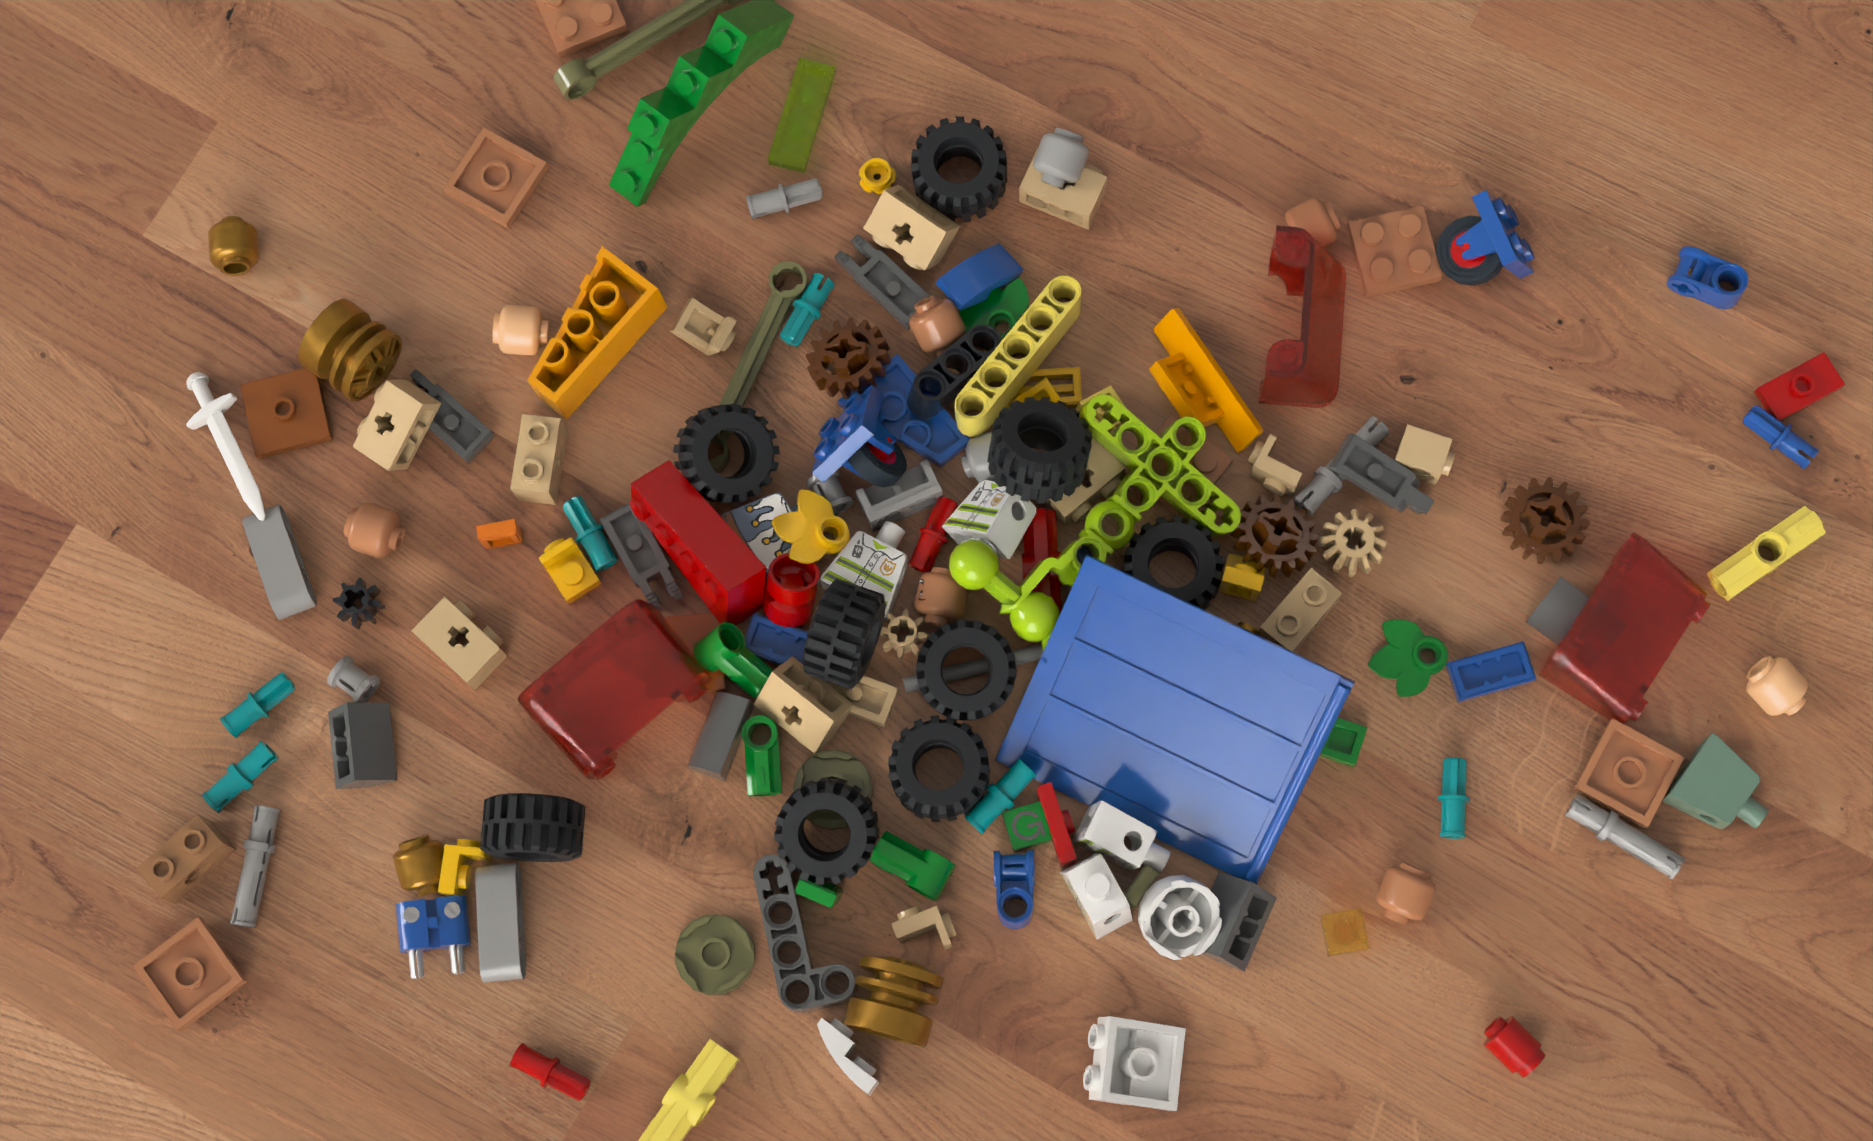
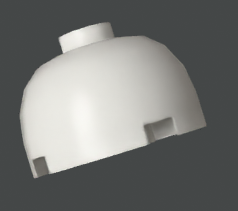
[1138,875,1222,960]

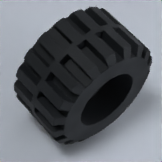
[911,116,1007,223]
[987,397,1092,503]
[673,404,780,503]
[1123,515,1224,610]
[803,579,886,689]
[916,619,1017,721]
[888,715,990,822]
[774,777,879,885]
[480,793,586,862]

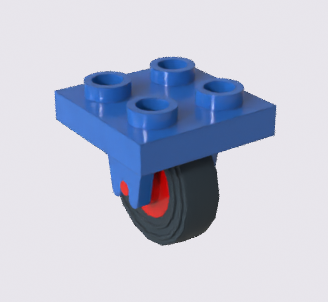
[1436,190,1535,286]
[812,385,907,488]

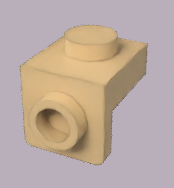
[670,298,737,356]
[1248,433,1303,497]
[891,906,956,950]

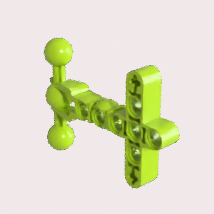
[949,394,1241,651]

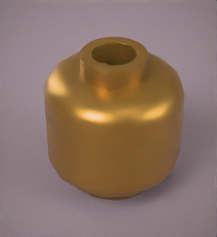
[208,216,259,276]
[392,834,444,897]

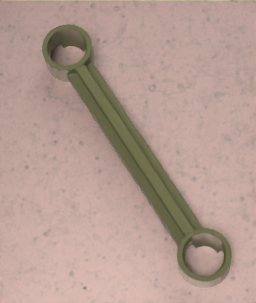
[553,0,744,100]
[709,261,808,473]

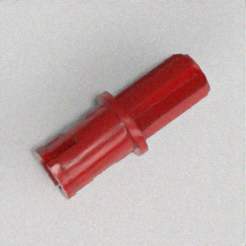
[907,496,958,573]
[510,1043,591,1101]

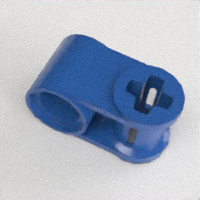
[1666,246,1748,309]
[994,850,1035,930]

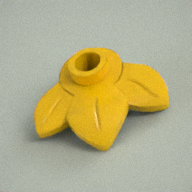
[772,489,850,564]

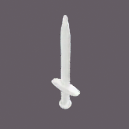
[186,372,266,521]

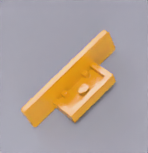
[1148,307,1263,452]

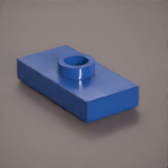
[745,613,808,665]
[1446,641,1536,703]

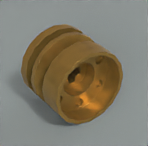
[298,298,402,402]
[843,956,944,1047]

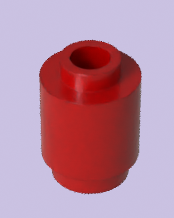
[1483,1016,1546,1078]

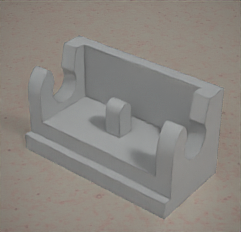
[855,459,943,532]

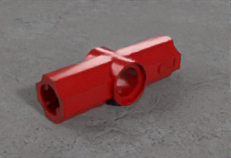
[1022,508,1063,614]

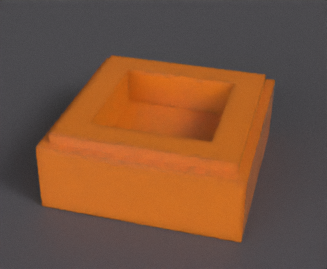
[476,519,523,549]

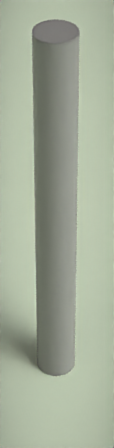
[902,643,1043,693]

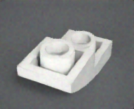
[817,1018,879,1096]

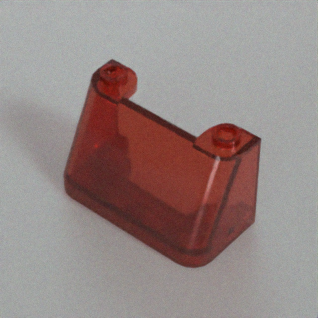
[1259,225,1346,408]
[1538,532,1710,724]
[517,599,713,780]

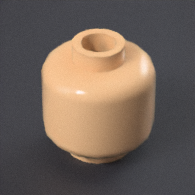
[493,305,549,356]
[1746,656,1808,716]

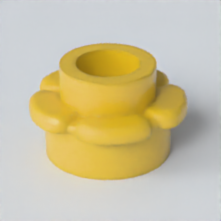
[859,158,896,195]

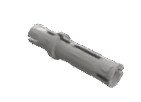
[1293,416,1390,516]
[1565,793,1685,880]
[230,805,281,928]

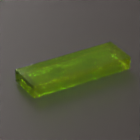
[767,58,836,173]

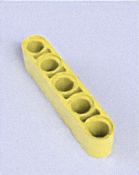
[954,276,1081,437]

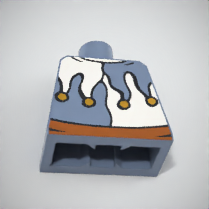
[721,492,798,585]

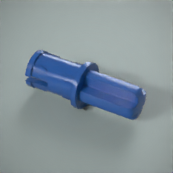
[1742,405,1820,469]

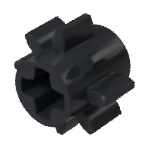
[333,578,385,629]

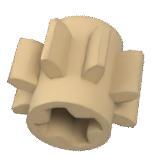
[880,609,928,661]

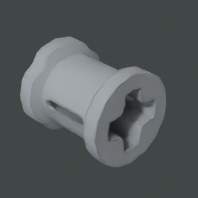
[806,469,854,516]
[327,655,380,703]

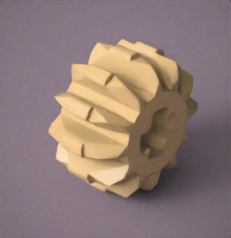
[1319,509,1387,577]

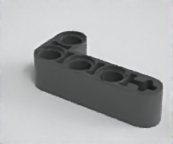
[753,854,858,1013]

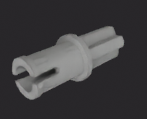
[746,178,823,220]

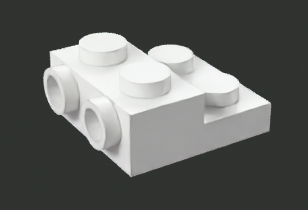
[1083,1016,1186,1111]

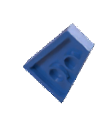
[837,354,970,467]

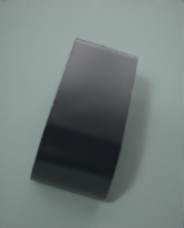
[907,325,1001,418]

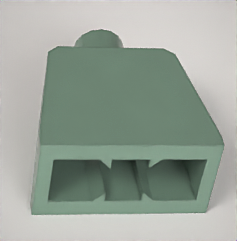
[1662,733,1769,830]

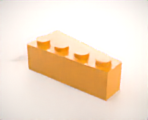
[527,246,668,420]

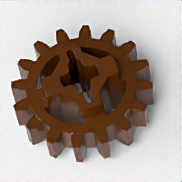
[806,318,891,399]
[1500,477,1590,564]
[1231,494,1319,578]

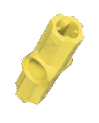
[1707,506,1826,601]
[638,1039,740,1141]

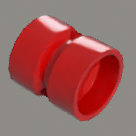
[763,553,820,627]

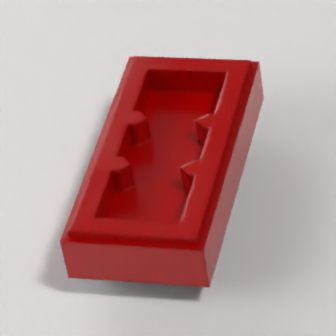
[1754,352,1845,422]
[1037,782,1077,868]

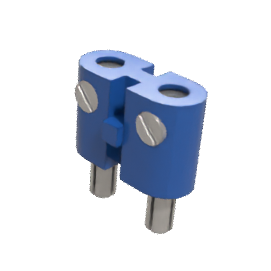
[396,895,471,979]

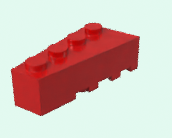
[630,460,766,626]

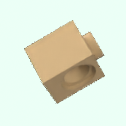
[1394,424,1455,485]

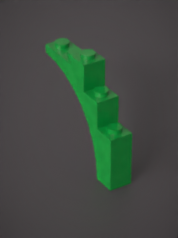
[609,0,794,207]

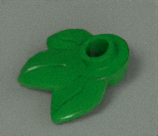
[958,278,1029,341]
[1368,619,1448,697]

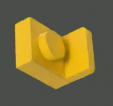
[539,537,602,604]
[1218,554,1266,602]
[438,839,491,897]

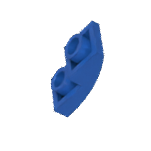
[936,243,1024,310]

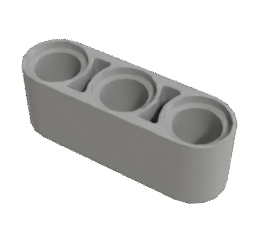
[242,504,317,620]
[475,863,526,983]

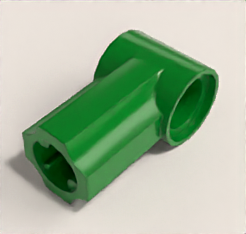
[693,622,773,698]
[741,715,783,797]
[869,831,956,901]

